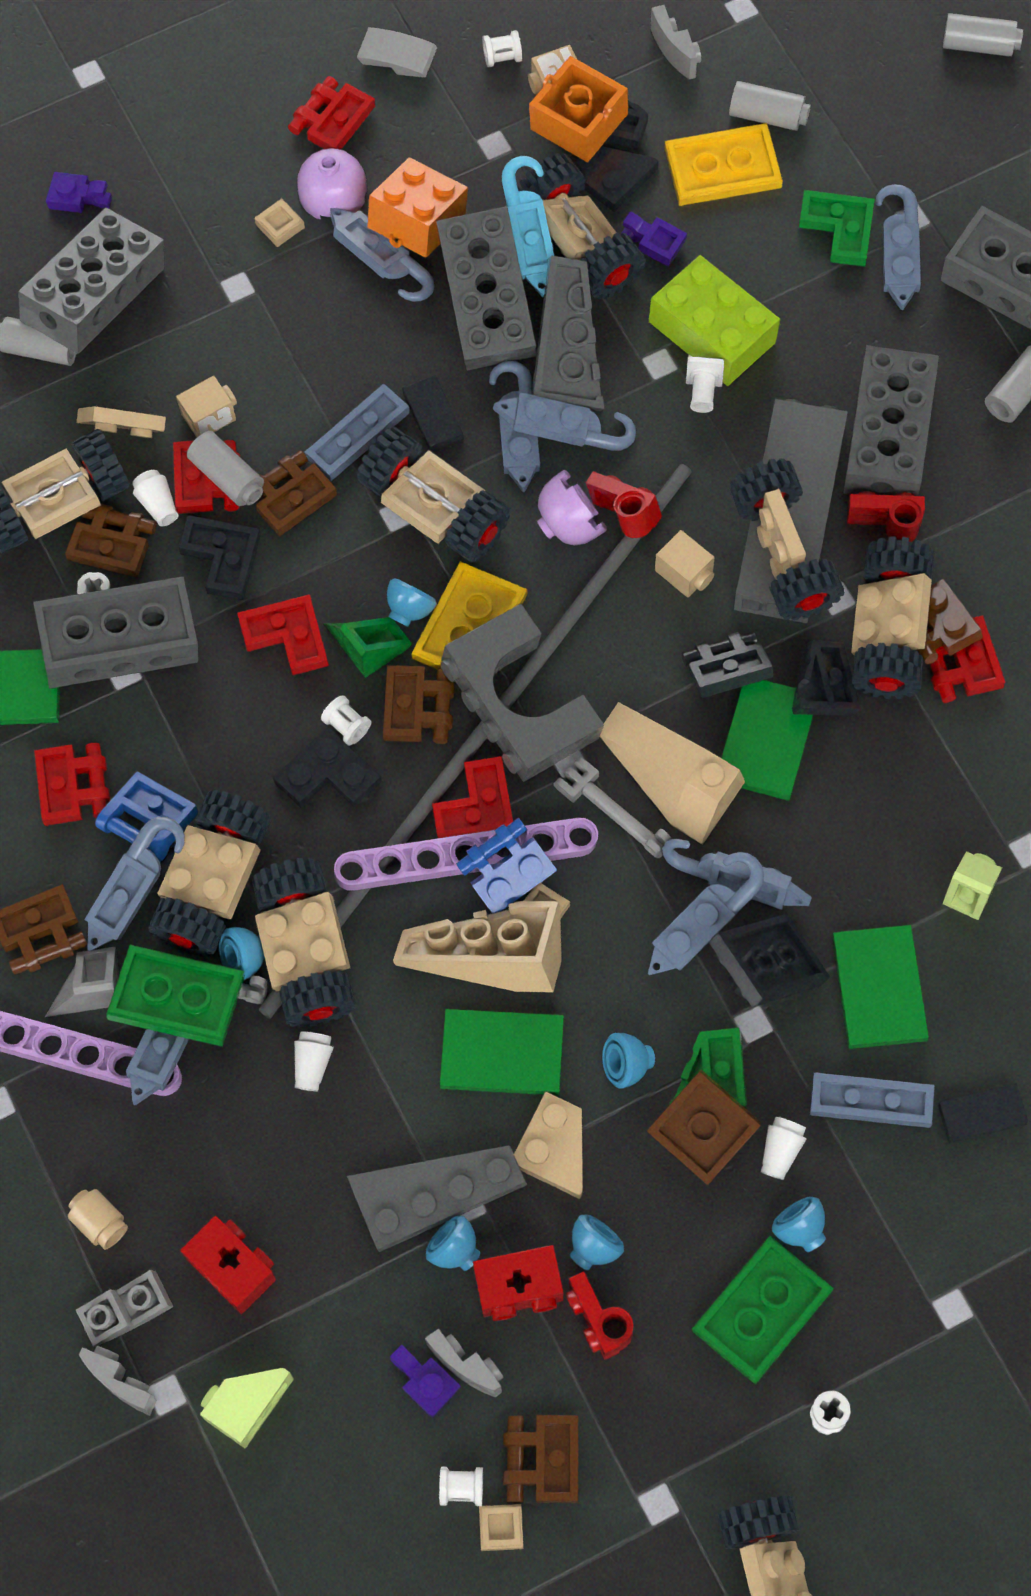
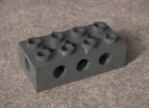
[436,206,537,371]
[940,206,1031,329]
[18,208,164,354]
[843,345,939,496]
[33,577,198,689]

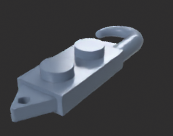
[875,184,921,310]
[330,208,435,301]
[489,361,540,492]
[493,392,636,451]
[84,817,185,951]
[662,839,812,910]
[648,852,764,975]
[126,1029,189,1105]

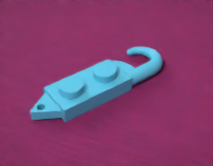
[502,156,554,297]

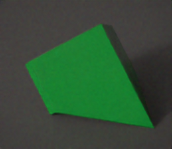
[323,617,412,678]

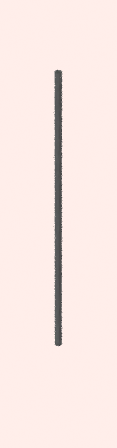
[258,464,692,1019]

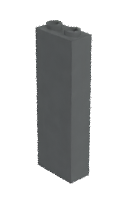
[734,399,848,623]

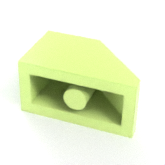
[943,851,1002,920]
[200,1368,294,1448]

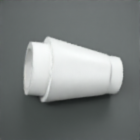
[132,470,178,526]
[294,1032,334,1092]
[761,1117,806,1180]

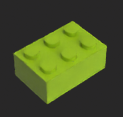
[649,255,780,386]

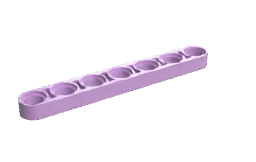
[334,818,598,890]
[0,1011,182,1096]

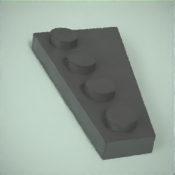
[532,256,604,412]
[347,1146,527,1252]

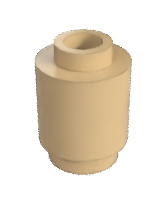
[68,1189,128,1250]

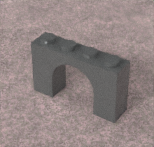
[441,604,604,782]

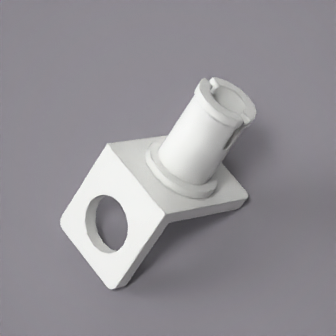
[686,355,724,413]

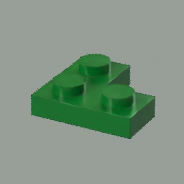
[799,190,875,267]

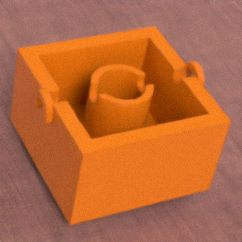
[529,56,628,163]
[367,157,468,258]

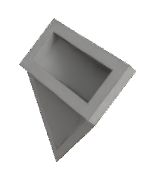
[45,947,119,1017]

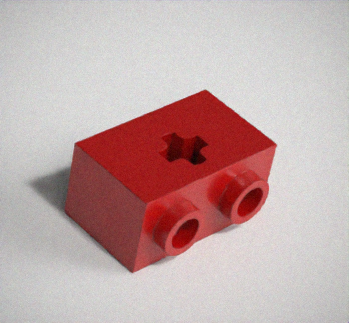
[180,1215,276,1315]
[473,1245,564,1321]

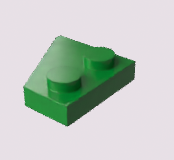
[669,1028,747,1109]

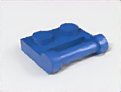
[95,771,198,862]

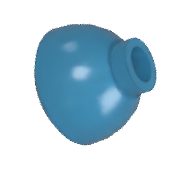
[387,578,437,627]
[219,927,265,980]
[602,1033,655,1089]
[771,1197,826,1252]
[570,1215,624,1270]
[426,1216,480,1271]

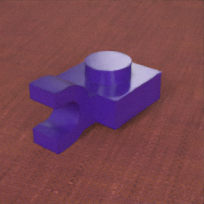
[46,172,112,213]
[621,211,687,267]
[390,1344,461,1418]

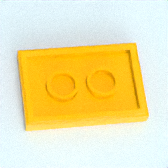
[664,123,783,206]
[411,561,527,670]

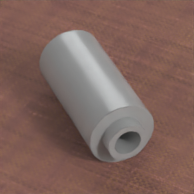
[943,13,1023,57]
[729,81,811,131]
[0,317,77,366]
[985,345,1031,423]
[187,431,264,506]

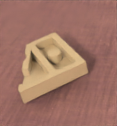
[77,406,166,438]
[514,1092,583,1199]

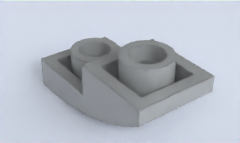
[650,5,701,79]
[357,27,437,77]
[76,1270,173,1347]
[425,1328,503,1397]
[79,1346,157,1416]

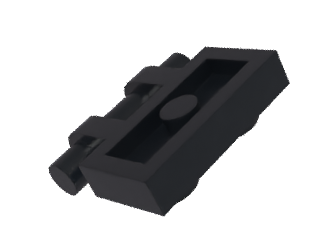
[681,632,774,698]

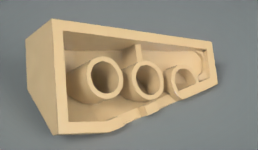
[600,702,745,845]
[393,901,561,992]

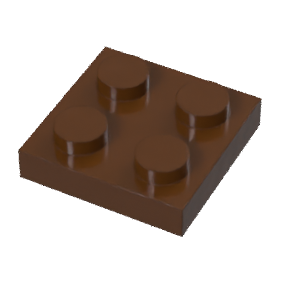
[647,1070,762,1185]

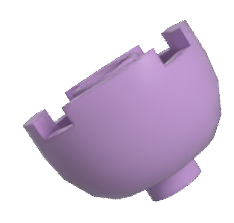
[297,148,367,219]
[537,470,607,546]

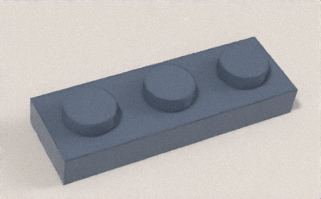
[305,384,410,481]
[810,1072,934,1128]

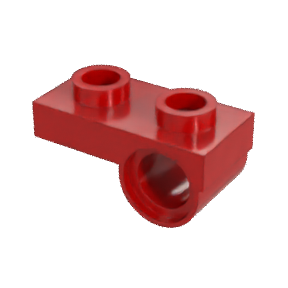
[585,472,662,538]
[847,491,925,542]
[565,1271,633,1360]

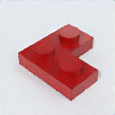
[237,594,329,675]
[432,756,513,838]

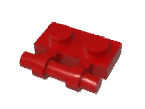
[288,76,376,150]
[173,440,240,514]
[926,615,1005,703]
[34,743,111,826]

